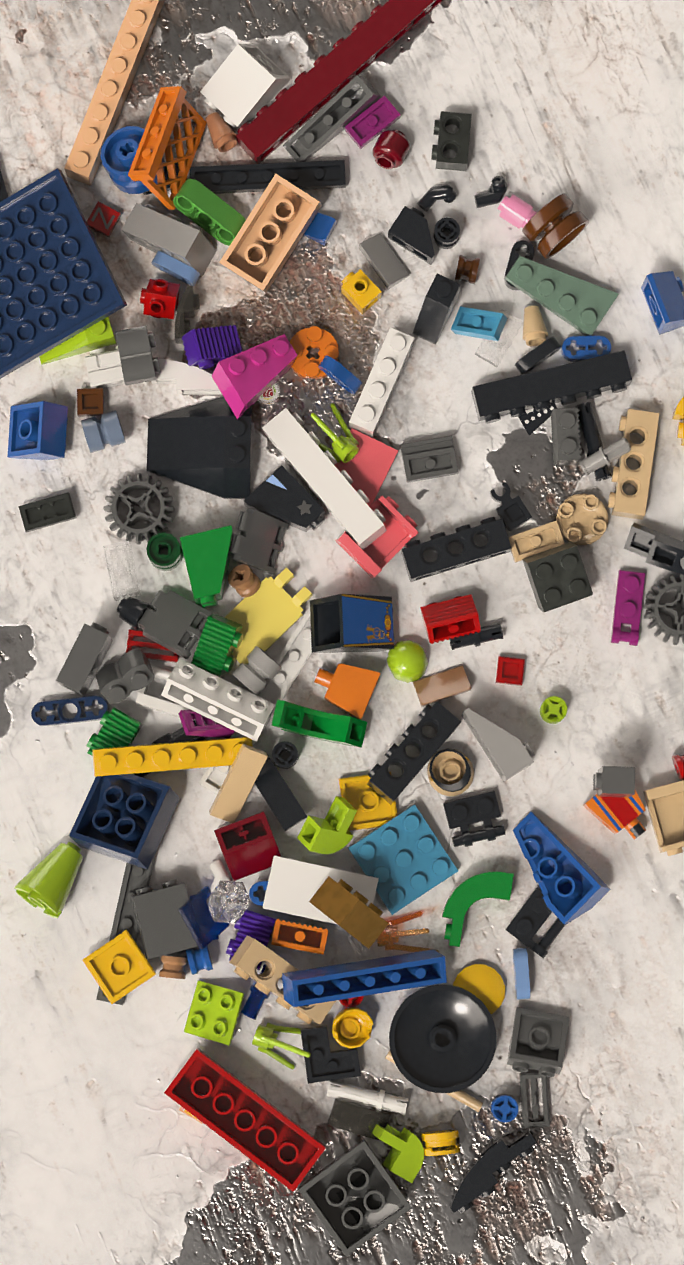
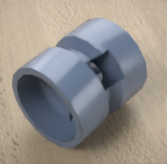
[81,410,126,453]

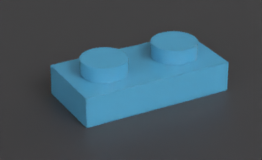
[451,306,508,341]

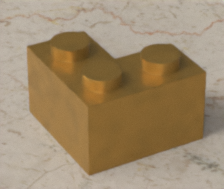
[309,876,389,949]

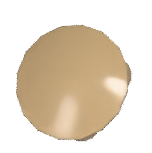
[556,493,608,545]

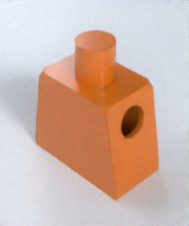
[314,663,380,720]

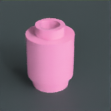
[497,194,537,229]

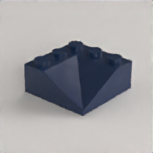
[69,774,180,870]

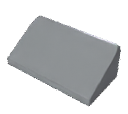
[359,233,410,290]

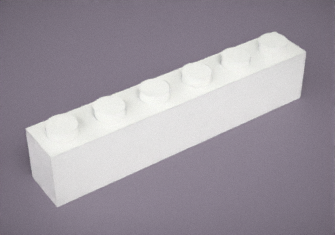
[262,408,387,550]

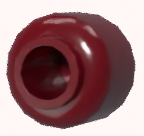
[372,130,410,169]

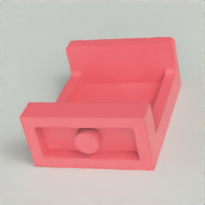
[335,496,419,578]

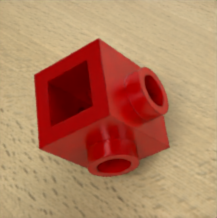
[140,279,180,319]

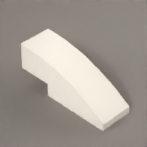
[151,359,222,395]

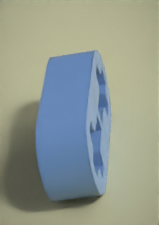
[151,251,201,286]
[513,948,530,1000]

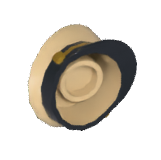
[427,748,474,796]

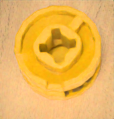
[421,1130,460,1156]

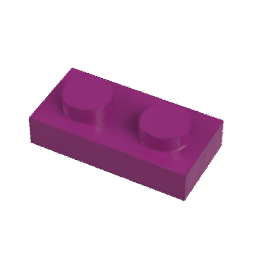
[344,95,401,149]

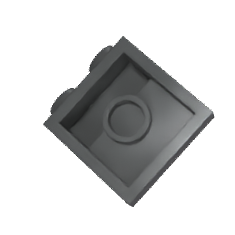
[507,1007,569,1077]

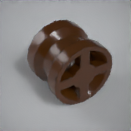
[455,255,480,284]

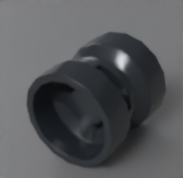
[433,217,460,249]
[272,741,298,769]

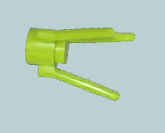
[311,403,359,463]
[252,1022,311,1070]

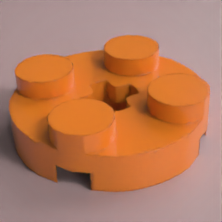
[290,326,339,380]

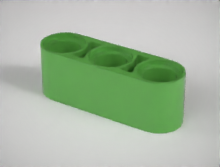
[173,179,246,246]

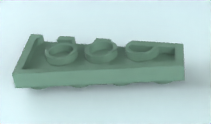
[504,256,619,336]

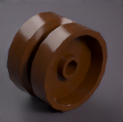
[522,193,589,259]

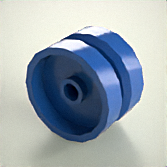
[100,126,165,194]

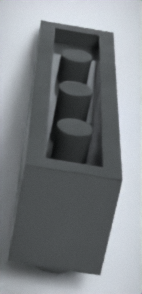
[283,75,382,162]

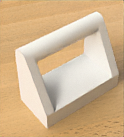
[136,665,189,718]

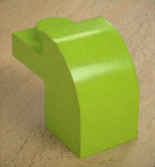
[297,796,357,854]
[372,1124,424,1183]

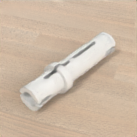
[327,1080,409,1115]

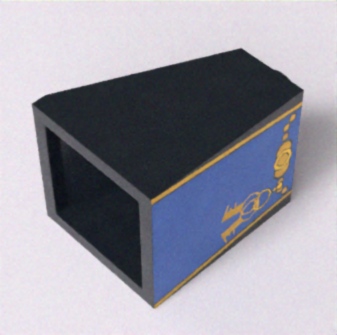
[310,594,394,653]

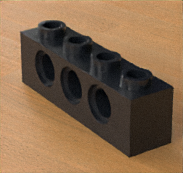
[401,517,512,582]
[367,701,461,805]

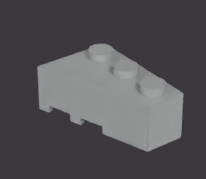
[121,203,216,277]

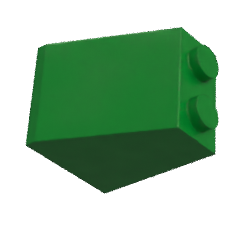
[180,525,234,608]

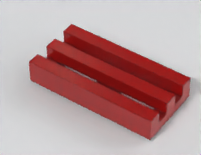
[126,629,179,663]

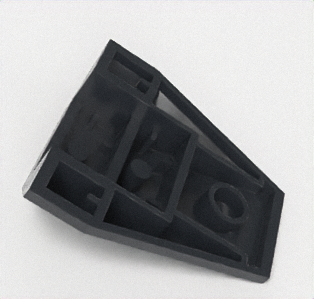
[146,396,253,499]

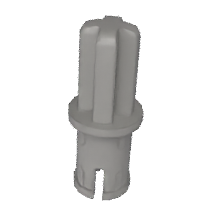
[579,438,631,475]

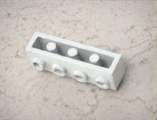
[161,658,275,742]

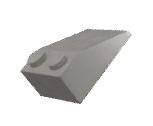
[461,708,535,782]

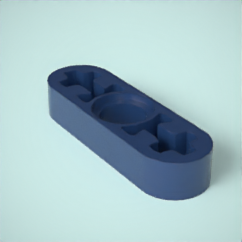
[31,696,109,726]

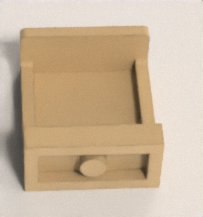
[643,780,684,856]

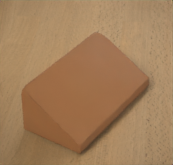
[413,665,472,707]

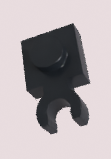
[490,482,532,532]

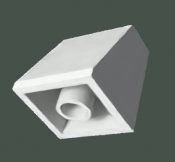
[200,44,291,127]

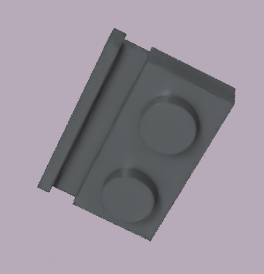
[400,435,459,483]

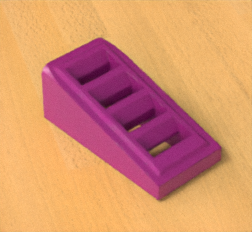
[178,709,235,738]

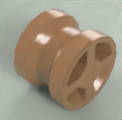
[228,564,261,598]
[159,955,188,979]

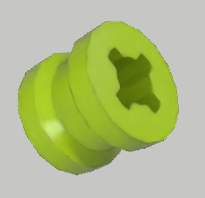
[540,696,567,724]

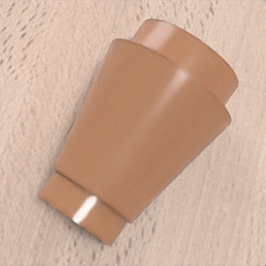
[206,112,237,152]

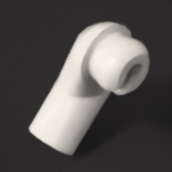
[209,860,231,901]

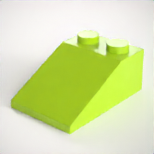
[39,316,117,365]

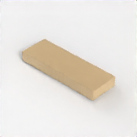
[209,744,268,823]

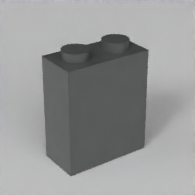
[56,622,113,697]
[131,879,201,959]

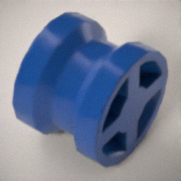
[186,944,213,975]
[491,1094,519,1123]

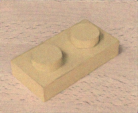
[508,520,565,563]

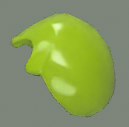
[387,640,428,683]

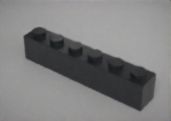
[471,350,632,423]

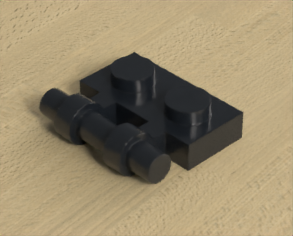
[443,791,506,847]

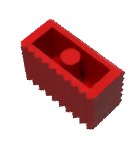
[420,594,481,644]

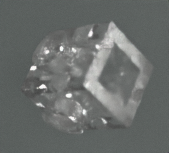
[206,880,251,923]

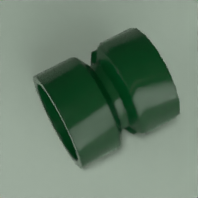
[146,532,183,571]

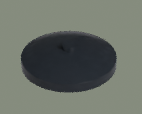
[389,984,497,1093]

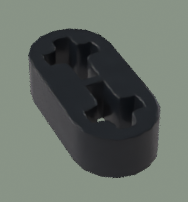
[504,240,534,290]
[515,336,562,375]

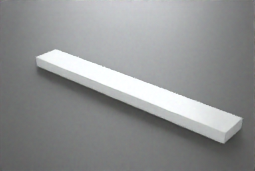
[199,607,312,795]

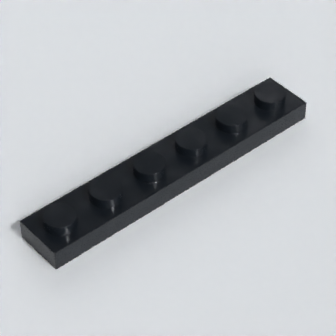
[190,160,346,194]

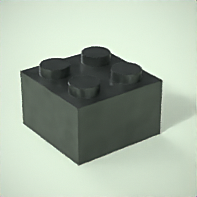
[522,542,593,612]

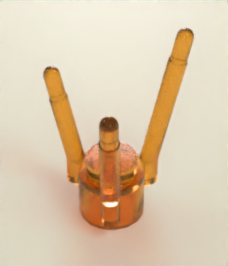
[377,911,439,952]

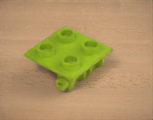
[184,980,244,1046]

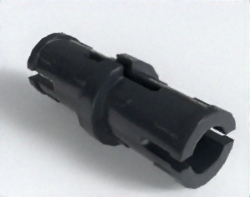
[449,622,503,650]

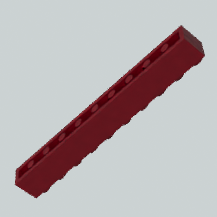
[236,0,443,164]

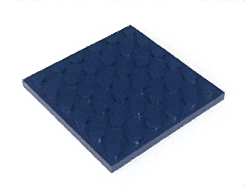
[0,168,127,379]

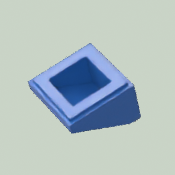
[304,213,337,246]

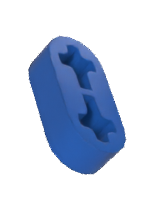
[561,336,611,362]
[318,356,362,394]

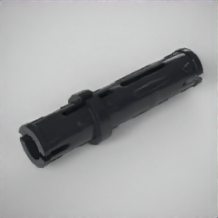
[575,402,612,481]

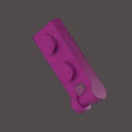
[611,570,645,646]

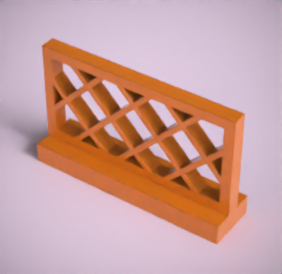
[128,86,207,210]

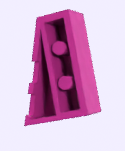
[212,334,297,419]

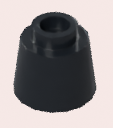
[117,597,150,630]

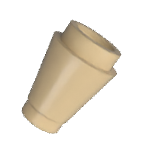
[523,306,548,346]

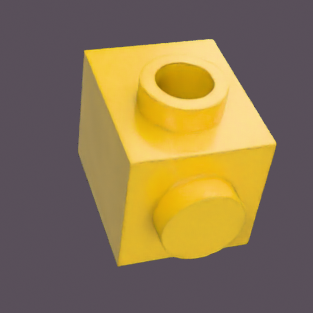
[341,269,382,315]

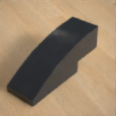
[255,751,307,832]

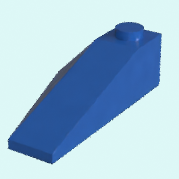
[513,812,611,925]

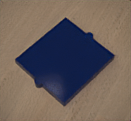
[178,886,230,949]

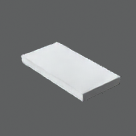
[263,856,379,925]

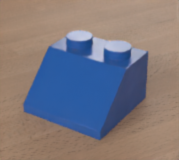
[641,271,684,335]
[7,401,68,460]

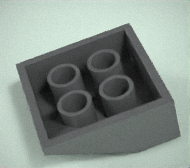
[298,1139,412,1257]

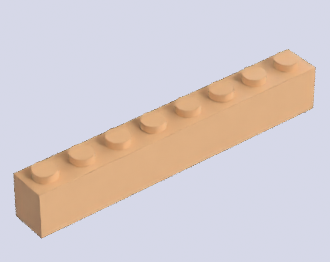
[64,0,165,186]

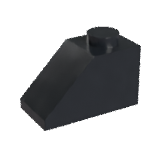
[388,206,435,265]

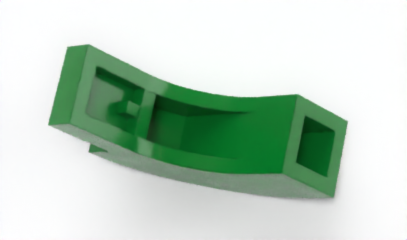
[271,700,368,748]
[442,872,514,947]

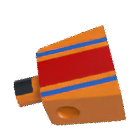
[583,790,646,839]

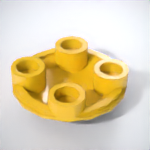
[453,964,505,1014]

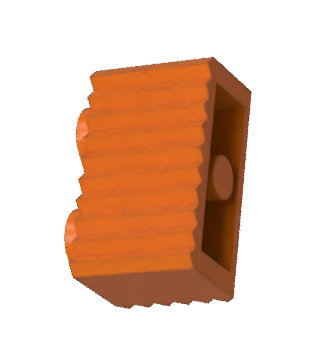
[271,919,328,955]

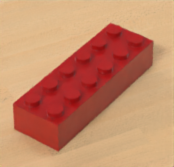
[164,1048,326,1192]

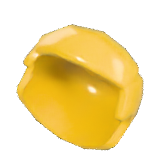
[332,1007,374,1049]

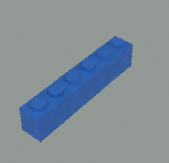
[282,949,447,1007]

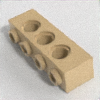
[608,409,660,520]
[229,936,336,1025]

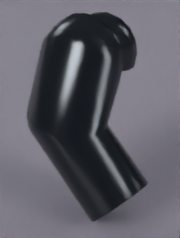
[474,176,507,208]
[417,185,457,212]

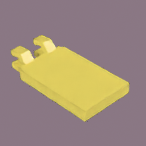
[224,567,313,664]

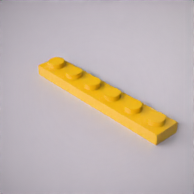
[92,737,253,777]

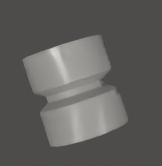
[232,646,282,696]

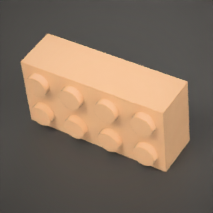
[219,174,322,293]

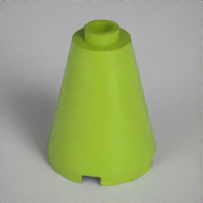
[14,842,83,918]

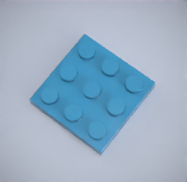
[348,804,458,915]

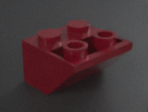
[214,811,281,881]

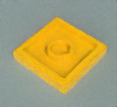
[339,771,397,831]
[82,930,156,1004]

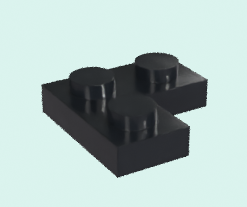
[300,1025,361,1084]

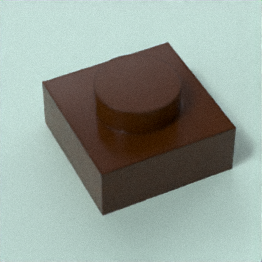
[77,388,104,417]

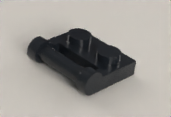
[505,887,572,959]

